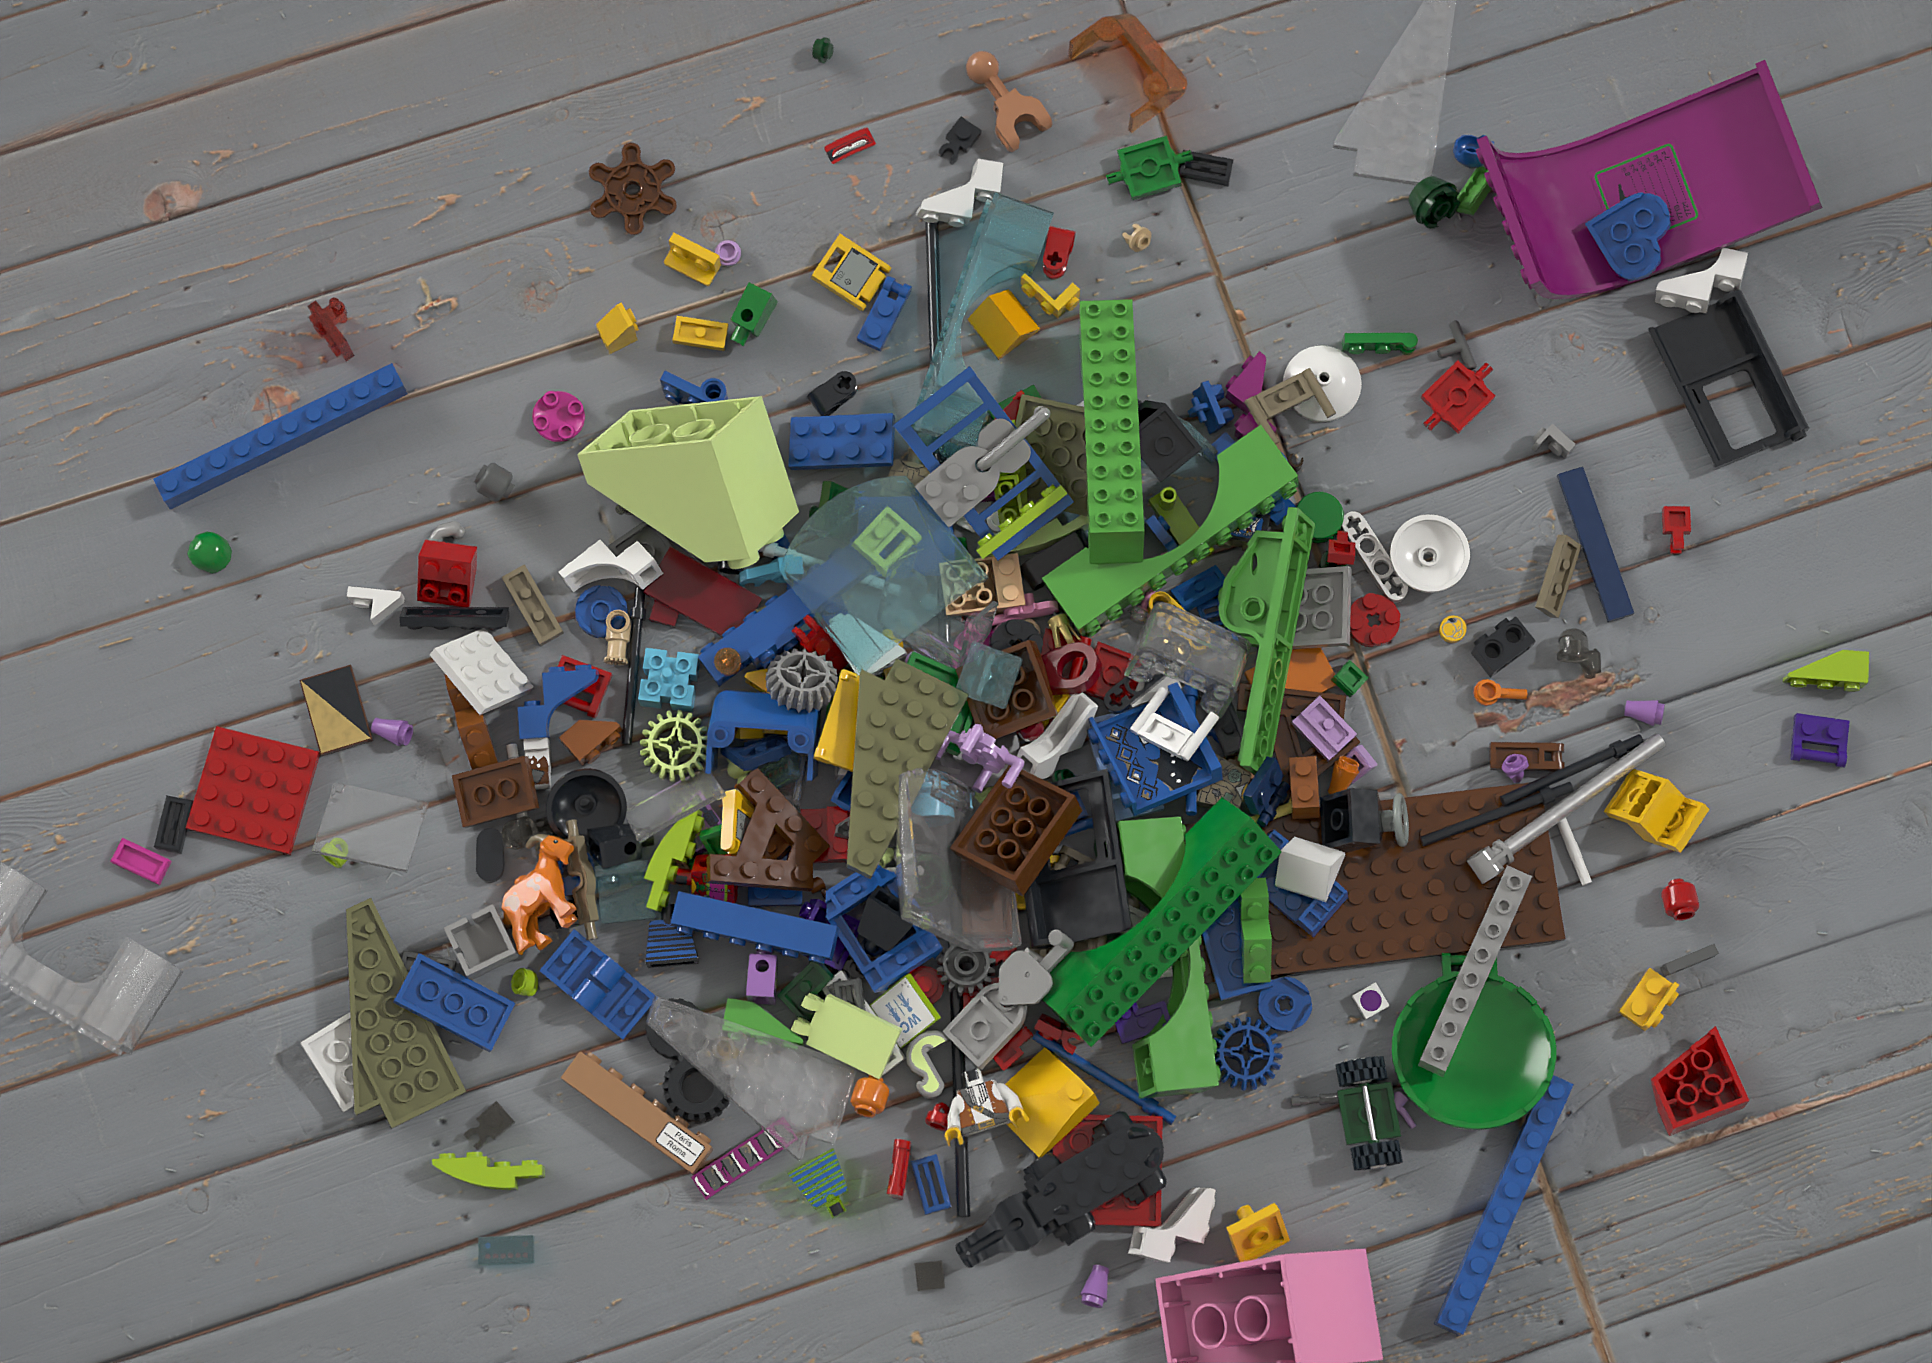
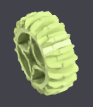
[640,710,708,782]

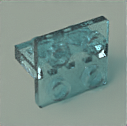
[956,641,1023,709]

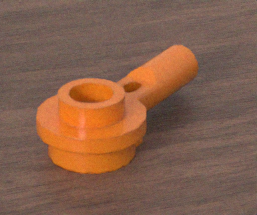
[1473,679,1527,706]

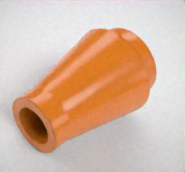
[1328,756,1359,794]

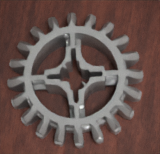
[765,648,838,713]

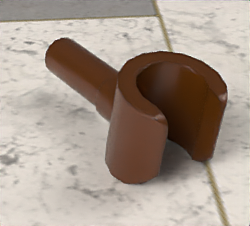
[811,877,827,900]

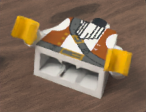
[945,1068,1029,1146]

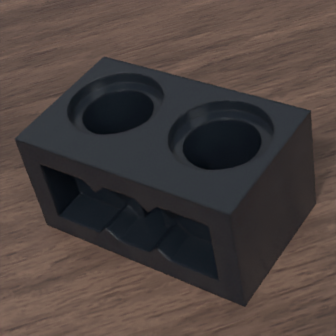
[1471,617,1536,678]

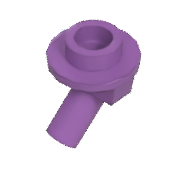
[1502,754,1529,783]

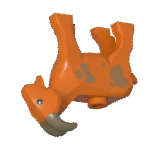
[501,834,577,955]

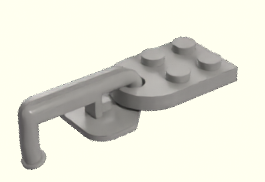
[915,406,1051,527]
[942,930,1074,1070]

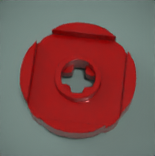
[1350,593,1400,647]

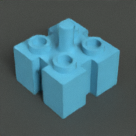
[638,648,701,713]

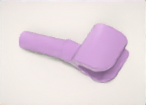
[1394,1092,1416,1129]

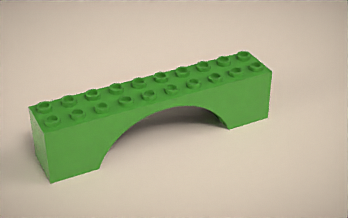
[1079,299,1144,564]
[1042,425,1299,637]
[1106,817,1221,1099]

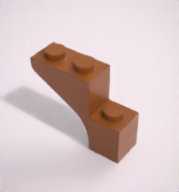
[444,674,498,770]

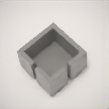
[444,904,519,980]

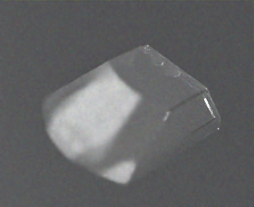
[896,768,1022,952]

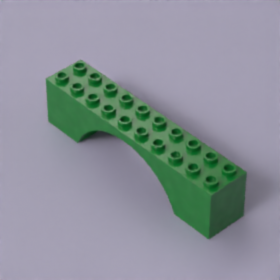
[1041,797,1282,1047]

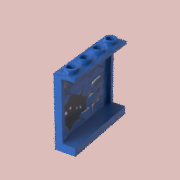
[1087,682,1223,816]

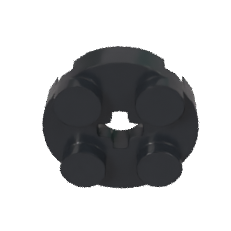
[989,619,1043,655]

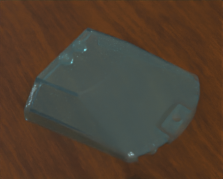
[779,476,988,674]

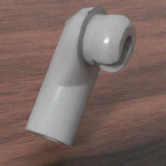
[428,521,465,542]

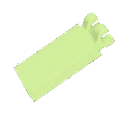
[791,993,902,1079]

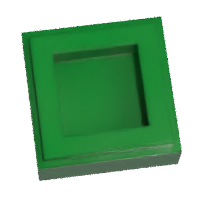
[1331,659,1368,698]

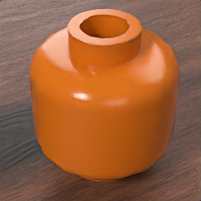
[851,1075,890,1118]

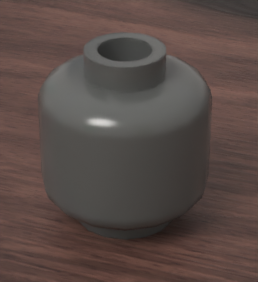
[474,463,515,502]

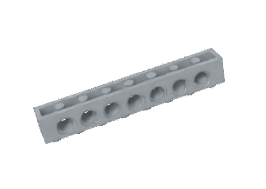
[1418,865,1532,1077]

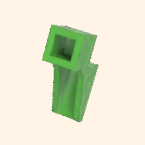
[1238,878,1272,983]

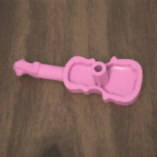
[966,593,1060,627]

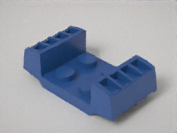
[1257,830,1348,938]

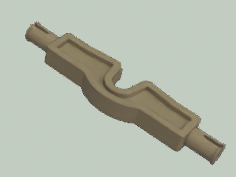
[565,820,599,941]

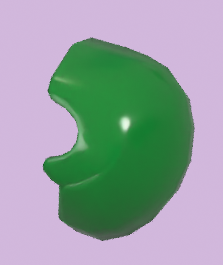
[187,531,232,574]

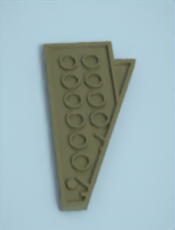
[846,658,969,879]
[346,898,466,1129]

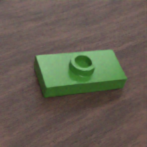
[1456,166,1492,215]

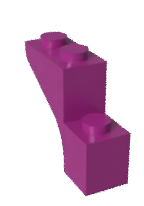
[1225,351,1277,440]

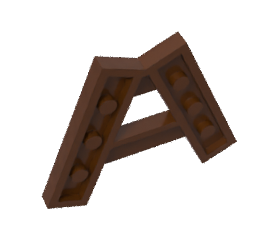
[1237,683,1360,806]
[707,768,830,892]

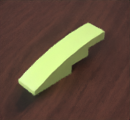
[986,515,1088,557]

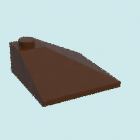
[956,640,1058,739]

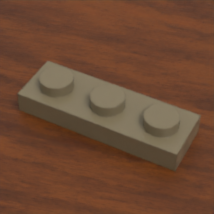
[1535,534,1582,618]
[502,564,564,646]

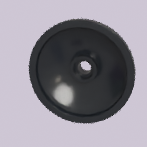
[546,768,627,847]

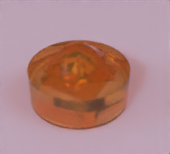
[714,648,742,676]

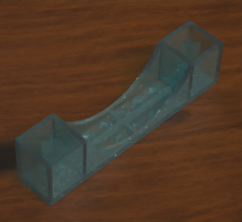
[911,192,1054,458]

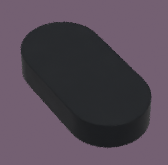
[476,828,504,883]

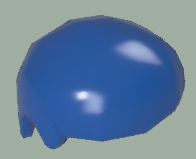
[1453,135,1494,168]

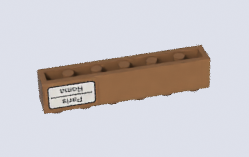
[561,1051,714,1175]

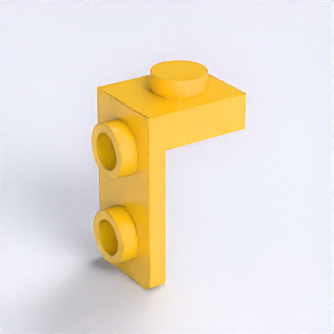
[1020,273,1080,318]

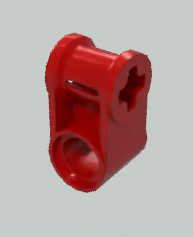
[1043,226,1076,279]

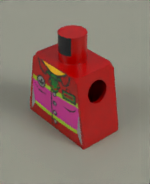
[676,854,738,904]

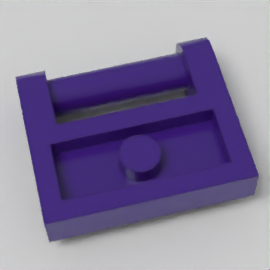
[1790,713,1850,768]

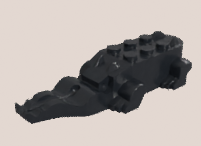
[956,1111,1167,1268]

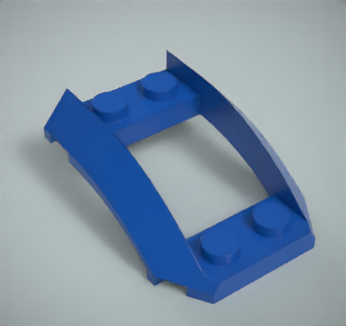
[826,865,943,993]

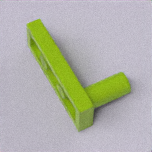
[1148,486,1215,566]

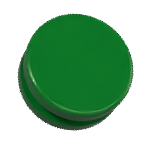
[1296,492,1344,543]

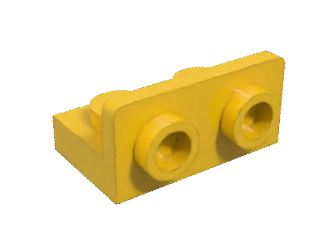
[664,232,721,286]
[1618,968,1679,1031]

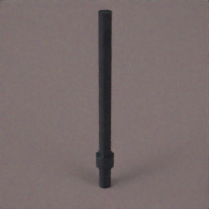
[621,587,647,745]
[1500,734,1644,806]
[1420,782,1574,847]

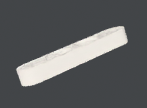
[1341,511,1408,603]

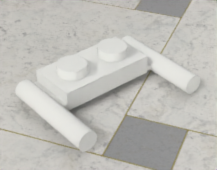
[1130,686,1219,761]

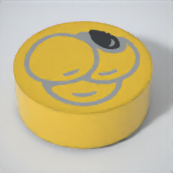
[1439,615,1467,643]

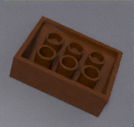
[950,765,1082,896]

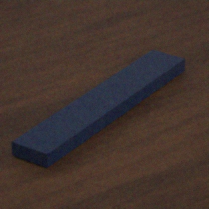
[1557,467,1634,622]

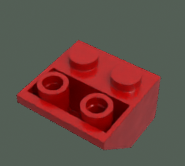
[417,540,477,607]

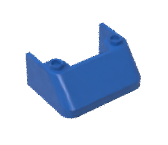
[705,690,821,781]

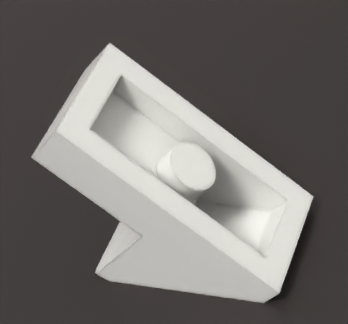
[347,586,405,625]

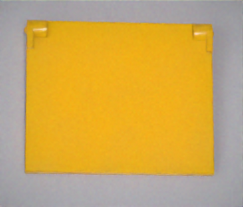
[813,669,859,772]

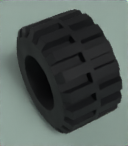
[663,1052,733,1123]

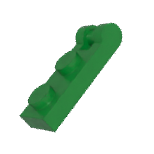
[1342,333,1418,355]

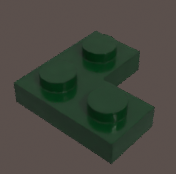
[777,962,835,1023]

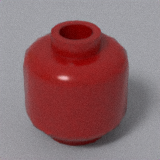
[1661,879,1700,921]

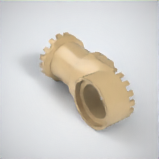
[604,610,631,666]

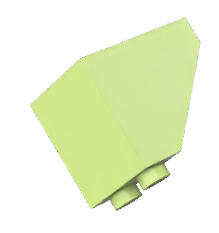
[577,396,799,569]

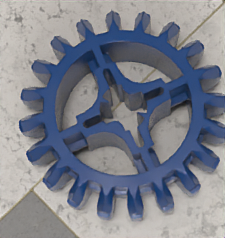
[1214,1017,1283,1091]

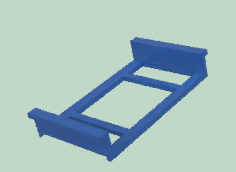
[893,366,1074,560]

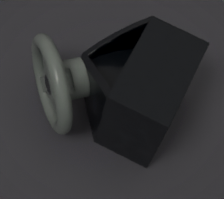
[1320,788,1409,852]

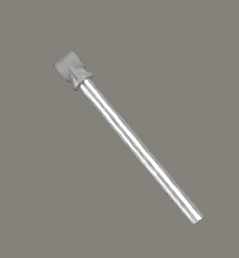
[1467,733,1665,883]

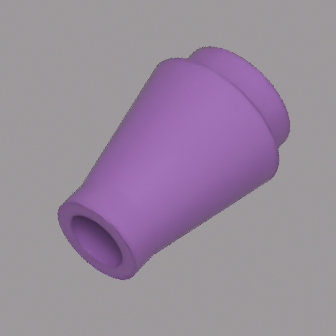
[1624,700,1665,726]
[371,718,413,746]
[1080,1265,1109,1308]

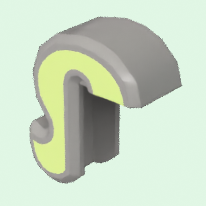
[906,1030,950,1099]

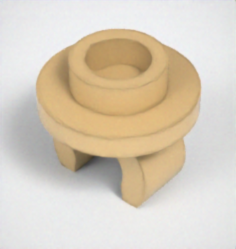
[1122,223,1151,252]

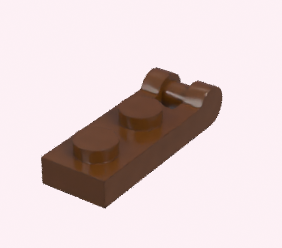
[1489,742,1565,772]

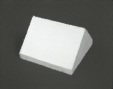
[1275,837,1345,902]

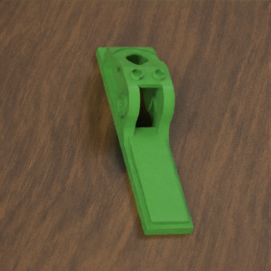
[1218,507,1315,776]

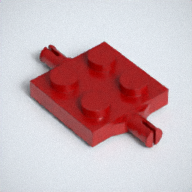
[1421,360,1495,434]

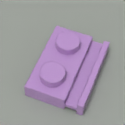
[1291,696,1357,761]

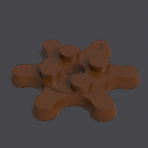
[589,143,677,235]

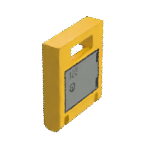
[811,234,892,311]
[721,789,755,856]

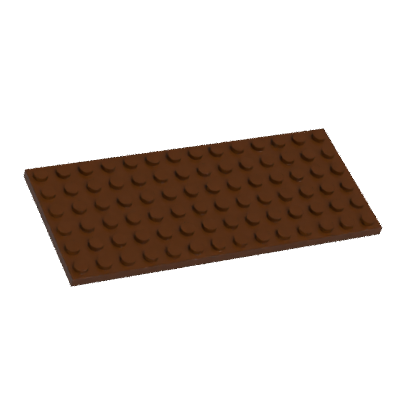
[1184,782,1565,984]

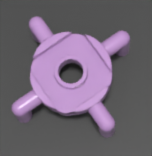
[935,724,1024,793]

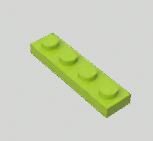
[976,484,1068,559]

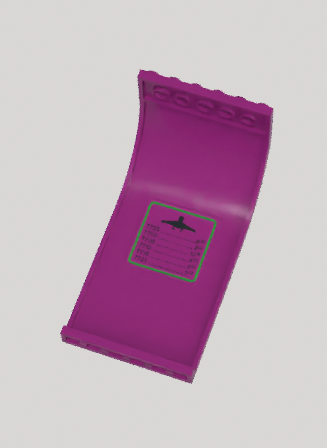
[1476,60,1823,299]

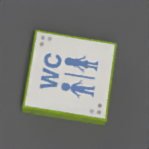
[869,974,941,1049]

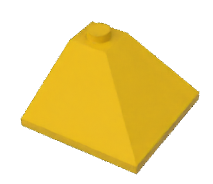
[1005,1047,1100,1159]

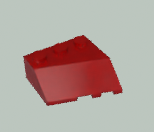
[1651,1026,1750,1136]

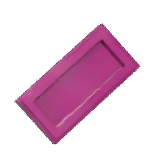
[110,838,172,885]

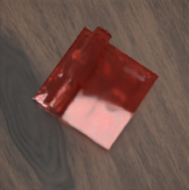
[307,297,354,362]

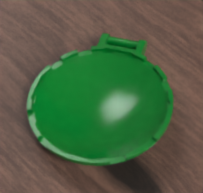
[1392,953,1556,1130]

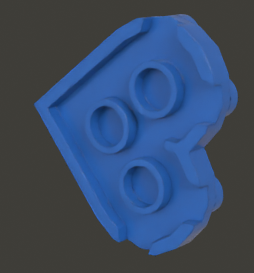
[1585,192,1671,281]

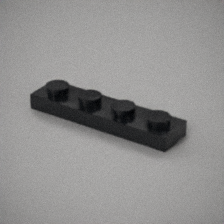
[400,607,509,630]

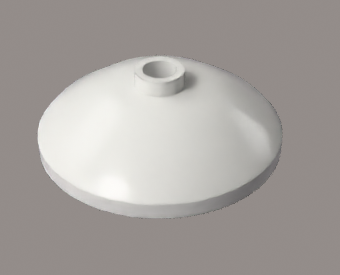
[1283,346,1361,422]
[1390,515,1470,593]

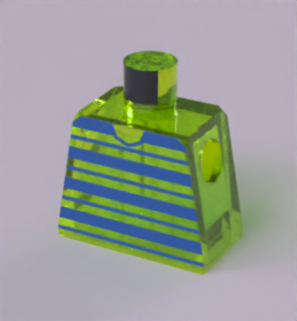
[787,1148,849,1219]

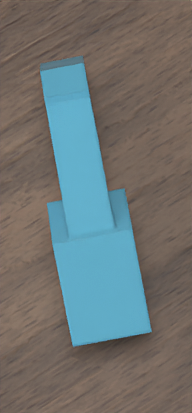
[738,557,804,587]

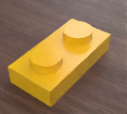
[672,316,729,351]

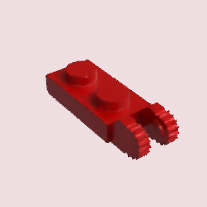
[792,615,849,675]

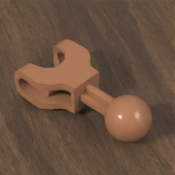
[966,51,1052,152]

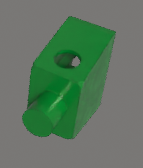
[730,282,778,346]

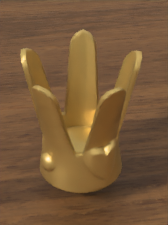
[1047,612,1081,648]

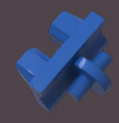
[1188,380,1234,435]

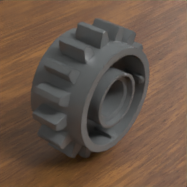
[937,937,996,997]

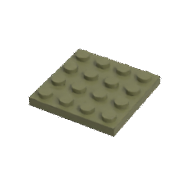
[1016,394,1087,516]

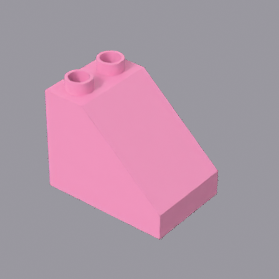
[1155,1248,1383,1363]

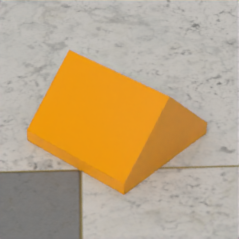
[967,289,1040,360]

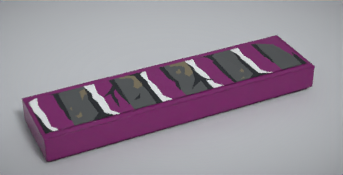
[691,1117,798,1201]

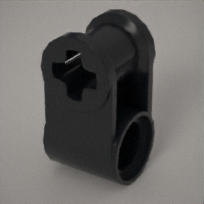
[807,371,857,416]

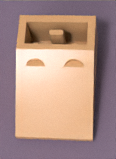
[939,553,1025,616]

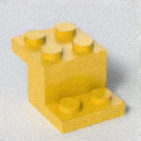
[1604,769,1710,853]

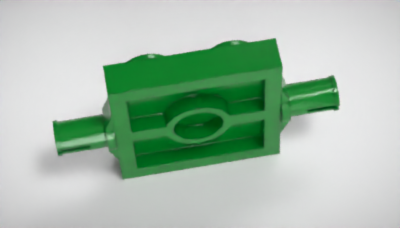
[1106,135,1193,200]

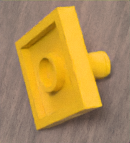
[1226,1202,1290,1262]

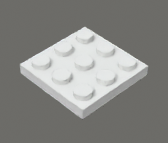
[430,628,534,715]

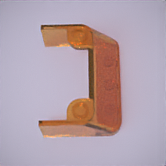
[1068,14,1187,133]

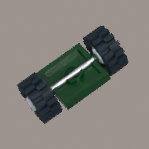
[1335,1056,1403,1171]

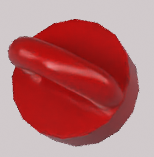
[925,1102,950,1131]

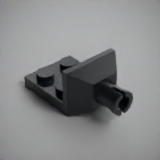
[1138,399,1202,483]

